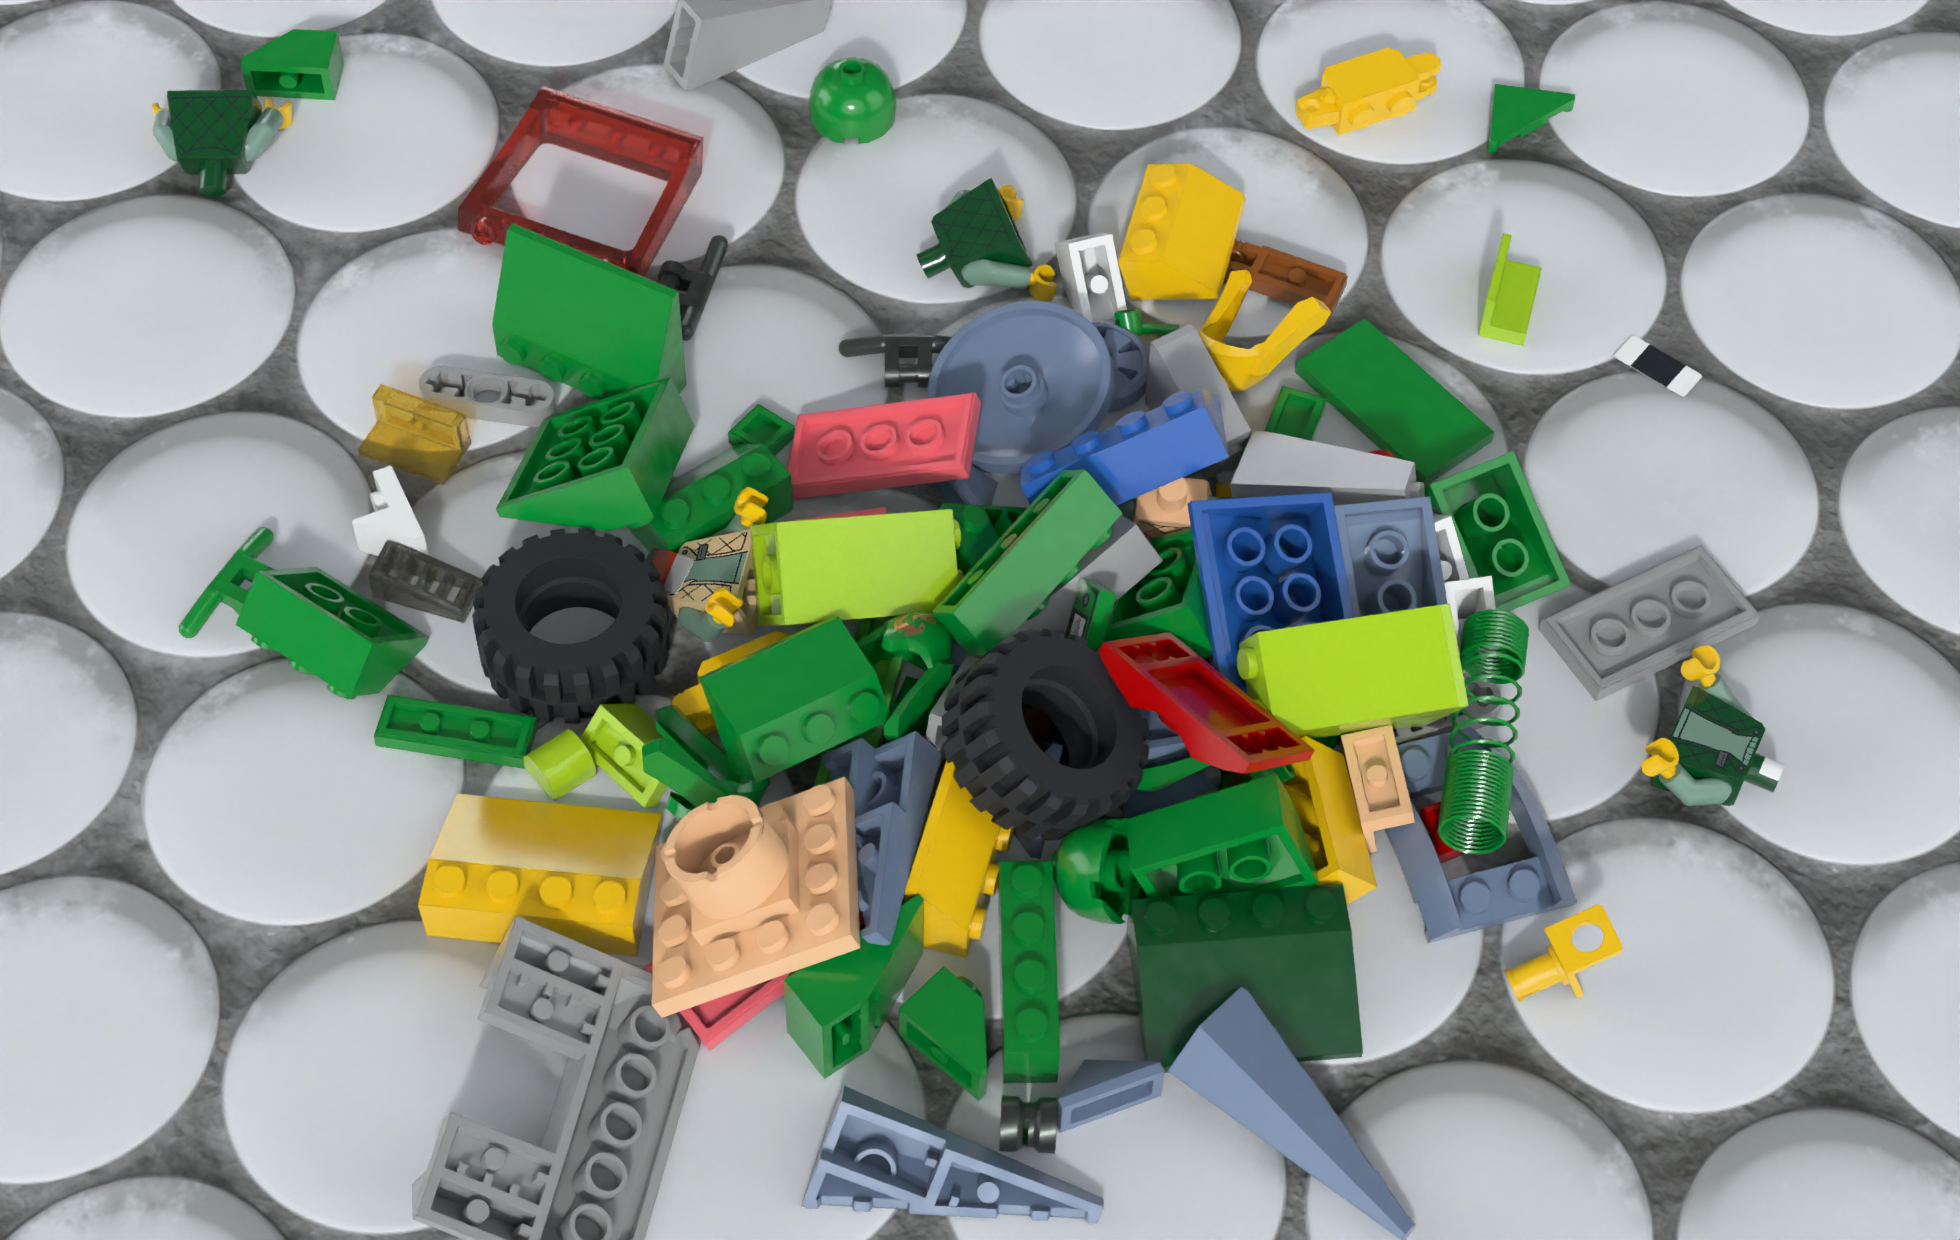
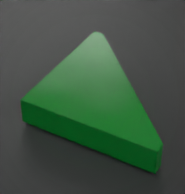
[1487,84,1576,153]

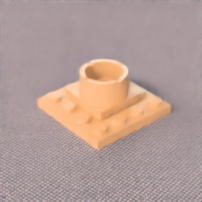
[651,776,860,1018]

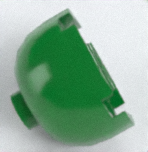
[809,57,897,144]
[1051,816,1144,924]

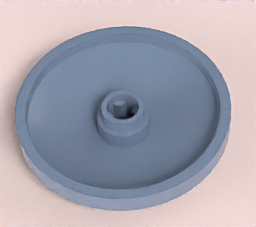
[927,301,1115,474]

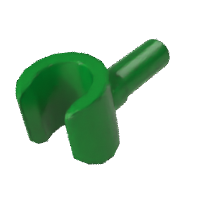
[1114,309,1180,336]

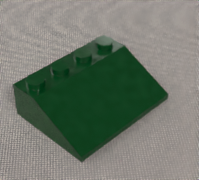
[1126,884,1363,1073]

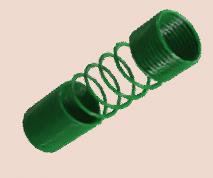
[1438,609,1529,854]

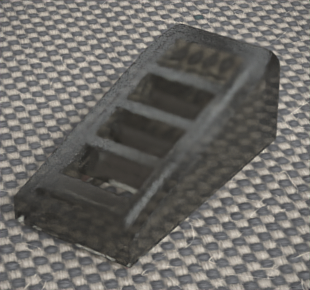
[368,540,483,623]

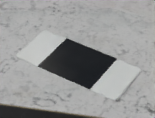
[1614,336,1702,397]

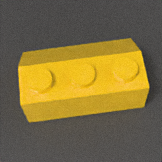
[1118,163,1246,300]
[1283,736,1377,905]
[905,761,1014,958]

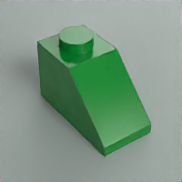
[240,29,344,100]
[899,966,987,1101]

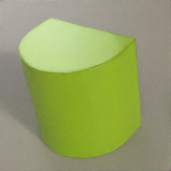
[523,729,597,802]

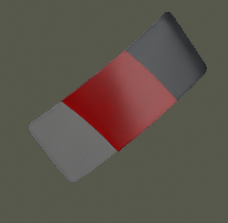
[645,548,694,594]

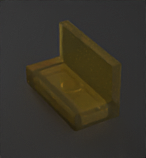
[358,384,471,485]

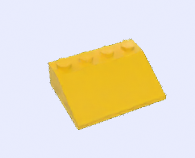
[418,793,663,957]

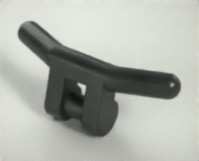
[657,235,728,341]
[839,334,952,388]

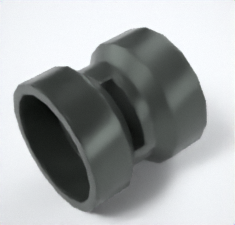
[999,1095,1057,1154]

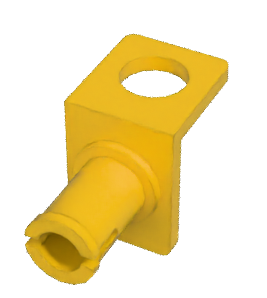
[1503,904,1623,1002]

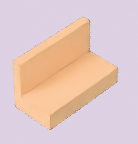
[1341,724,1415,853]

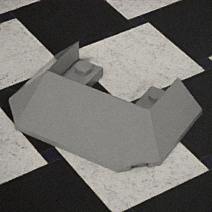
[412,916,699,1240]

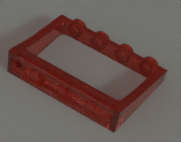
[458,86,704,277]

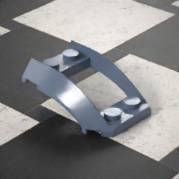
[1384,727,1577,943]

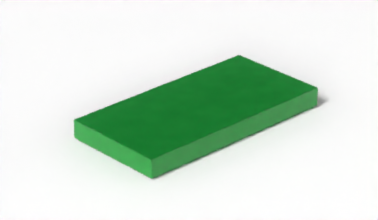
[1295,318,1494,487]

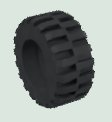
[472,528,671,724]
[942,628,1149,841]

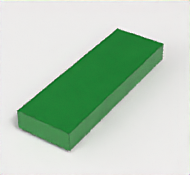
[374,695,538,769]

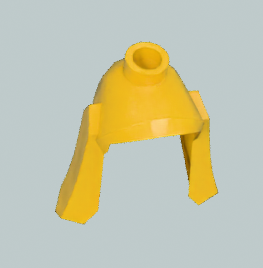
[1199,270,1331,393]

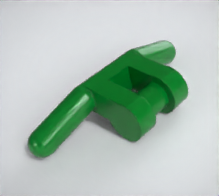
[179,527,275,638]

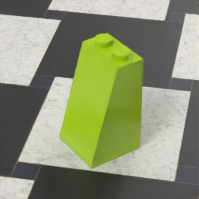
[750,509,964,626]
[1237,604,1469,738]

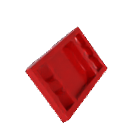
[1099,632,1315,774]

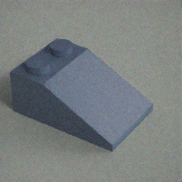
[1334,496,1447,618]

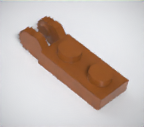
[1223,239,1348,318]

